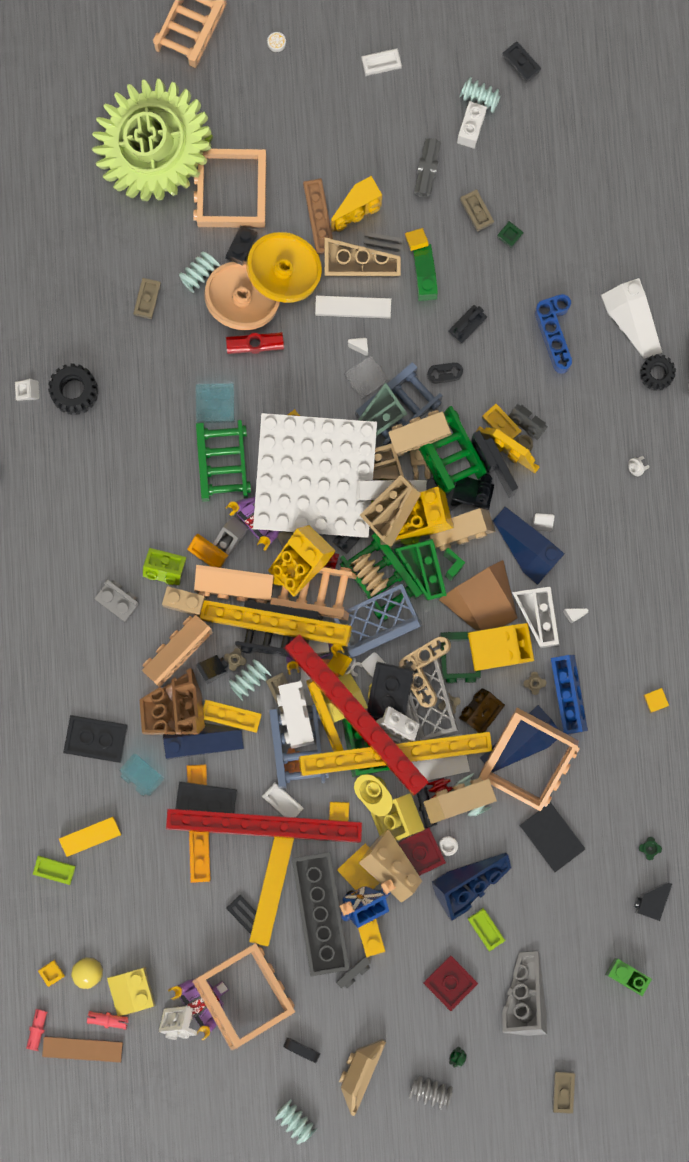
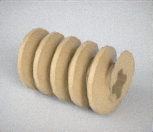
[349,553,389,597]

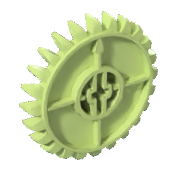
[92,79,211,201]

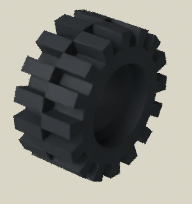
[640,354,676,391]

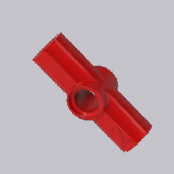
[226,332,284,354]

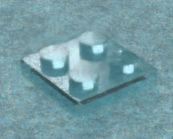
[196,384,235,423]

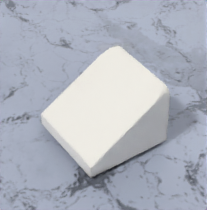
[348,338,368,356]
[15,379,39,401]
[533,513,554,532]
[563,609,588,623]
[308,640,329,654]
[361,652,385,678]

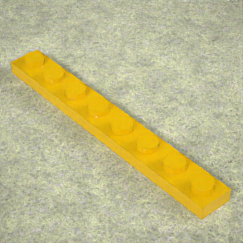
[200,600,352,647]

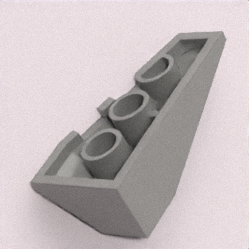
[502,951,547,1036]

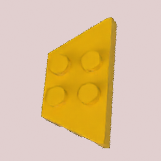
[476,426,540,473]

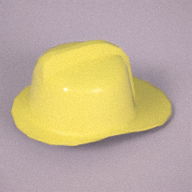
[354,774,393,816]

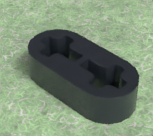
[427,362,463,383]
[283,1037,320,1063]

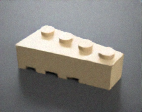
[325,237,401,276]

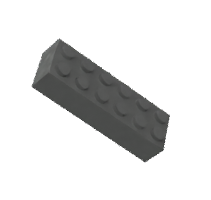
[292,852,350,976]

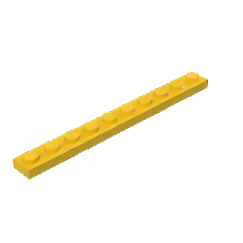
[299,732,493,776]

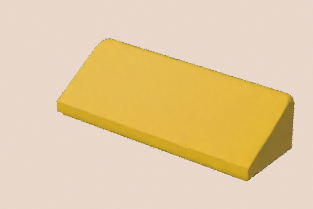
[59,817,121,857]

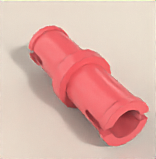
[26,1009,48,1051]
[87,1011,128,1030]

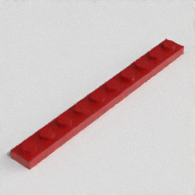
[284,634,429,795]
[166,809,362,843]

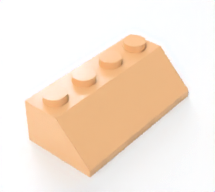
[194,565,274,604]
[142,615,213,687]

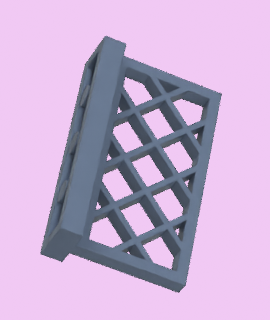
[334,584,423,658]

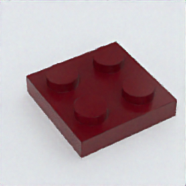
[398,828,446,876]
[423,955,478,1011]

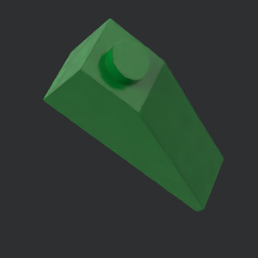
[413,244,438,301]

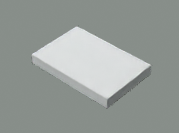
[412,734,470,781]

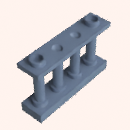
[355,362,443,446]
[269,704,329,789]

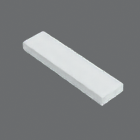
[315,296,391,319]
[356,480,427,500]

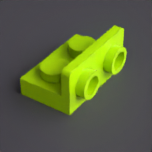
[143,548,186,586]

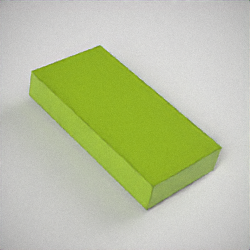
[32,856,76,885]
[467,908,505,952]

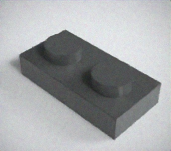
[336,956,371,989]

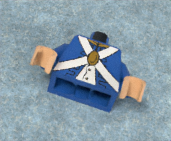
[340,879,396,928]

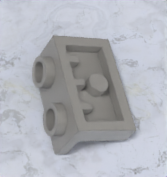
[94,579,139,622]

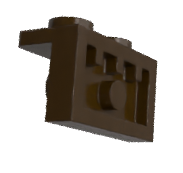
[459,688,505,733]

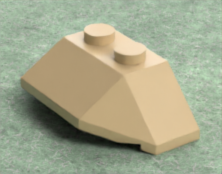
[339,1039,386,1116]

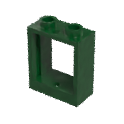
[439,631,481,684]

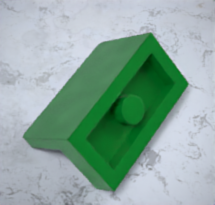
[443,548,465,582]

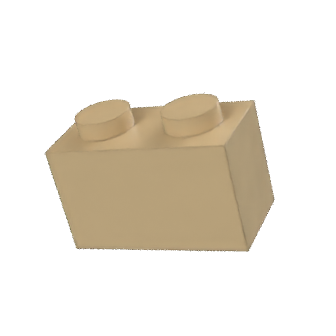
[162,586,206,617]

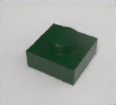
[497,221,524,248]

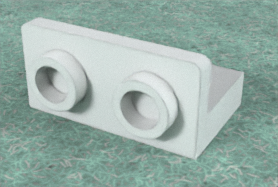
[376,707,419,744]
[159,1006,197,1040]

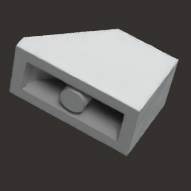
[213,516,249,560]

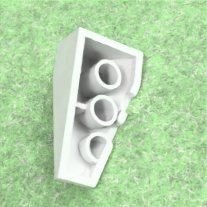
[601,278,662,359]

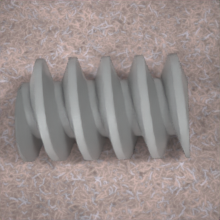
[409,1076,453,1110]

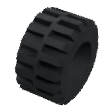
[48,363,98,415]

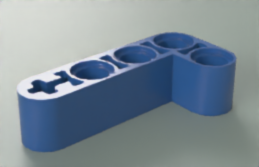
[534,294,572,374]

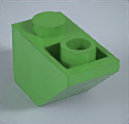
[605,958,652,996]

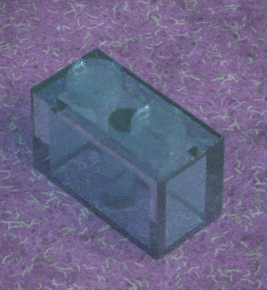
[119,753,165,797]

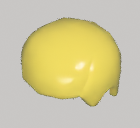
[71,957,103,989]

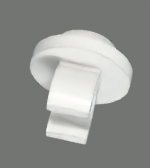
[628,456,649,476]
[345,656,362,676]

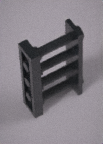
[235,600,323,658]

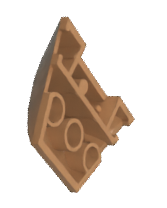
[439,560,518,631]
[140,668,205,735]

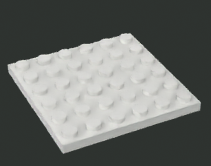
[253,413,377,537]

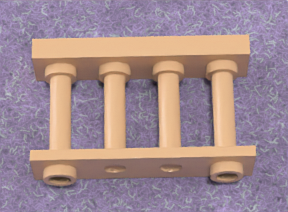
[153,0,227,68]
[270,567,357,621]

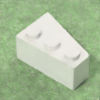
[512,587,560,648]
[276,681,314,748]

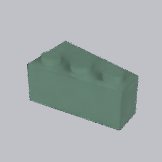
[358,382,407,436]

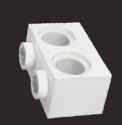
[457,101,487,149]

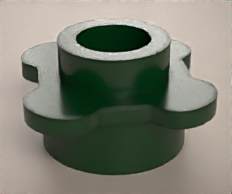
[639,837,662,860]
[449,1047,467,1068]

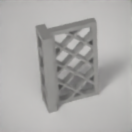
[405,658,458,742]

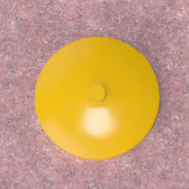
[246,232,322,303]

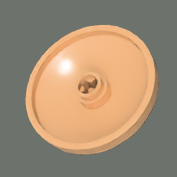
[204,262,280,330]

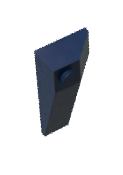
[493,507,565,585]
[480,705,559,773]
[163,723,244,760]
[432,853,511,921]

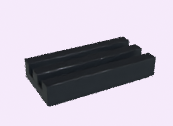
[226,895,256,934]

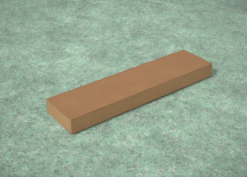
[303,179,333,255]
[42,1036,123,1063]

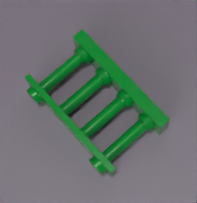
[419,406,487,494]
[196,420,251,502]
[339,533,422,622]

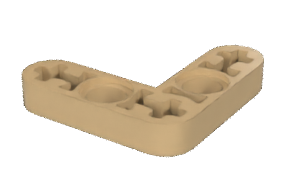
[399,637,451,708]

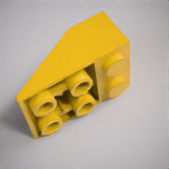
[331,176,382,232]
[396,487,454,540]
[268,525,335,596]
[468,623,534,671]

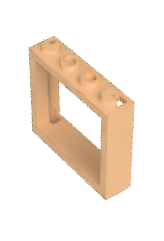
[193,149,266,228]
[479,708,580,811]
[192,943,295,1050]

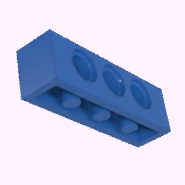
[551,655,588,734]

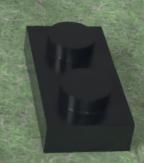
[502,41,541,82]
[225,226,258,266]

